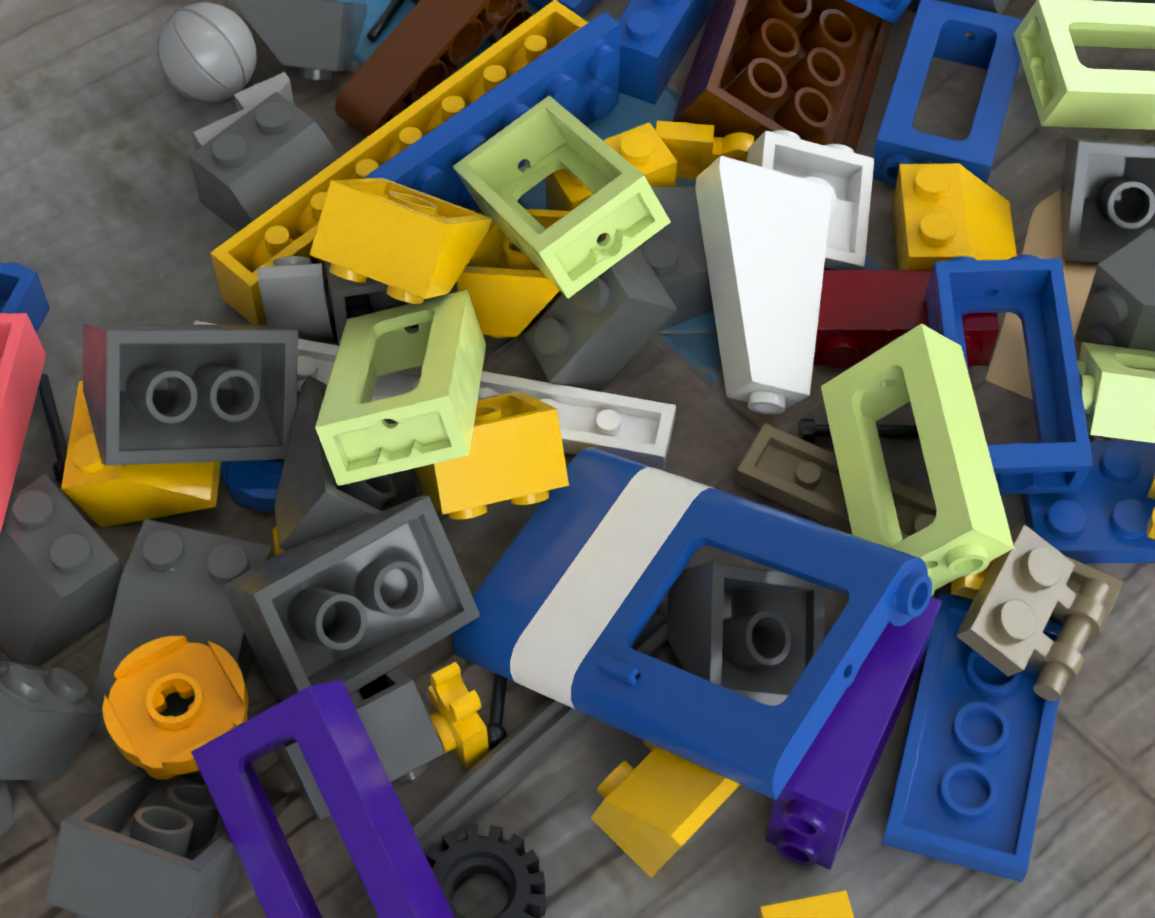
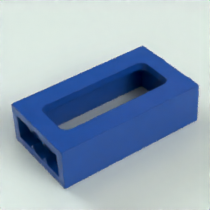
[873,0,1023,185]
[925,255,1093,495]

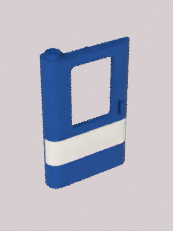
[453,447,932,800]

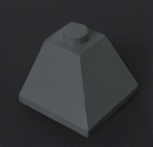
[232,0,367,81]
[1060,137,1155,263]
[667,562,825,706]

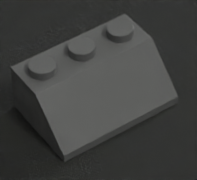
[83,324,298,465]

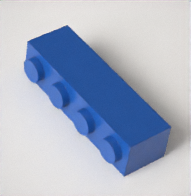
[618,0,715,105]

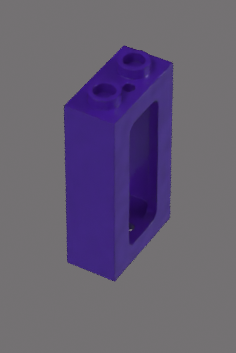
[766,597,942,870]
[191,679,455,918]

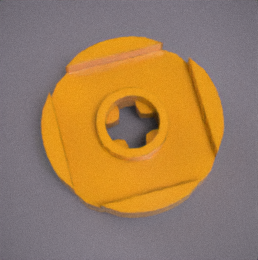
[102,636,249,780]

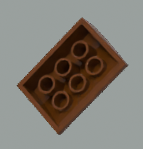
[672,0,892,153]

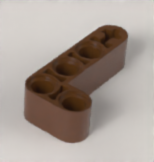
[335,0,533,137]

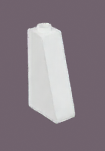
[695,156,833,414]

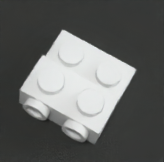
[747,130,874,270]

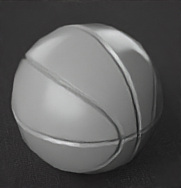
[157,2,257,103]

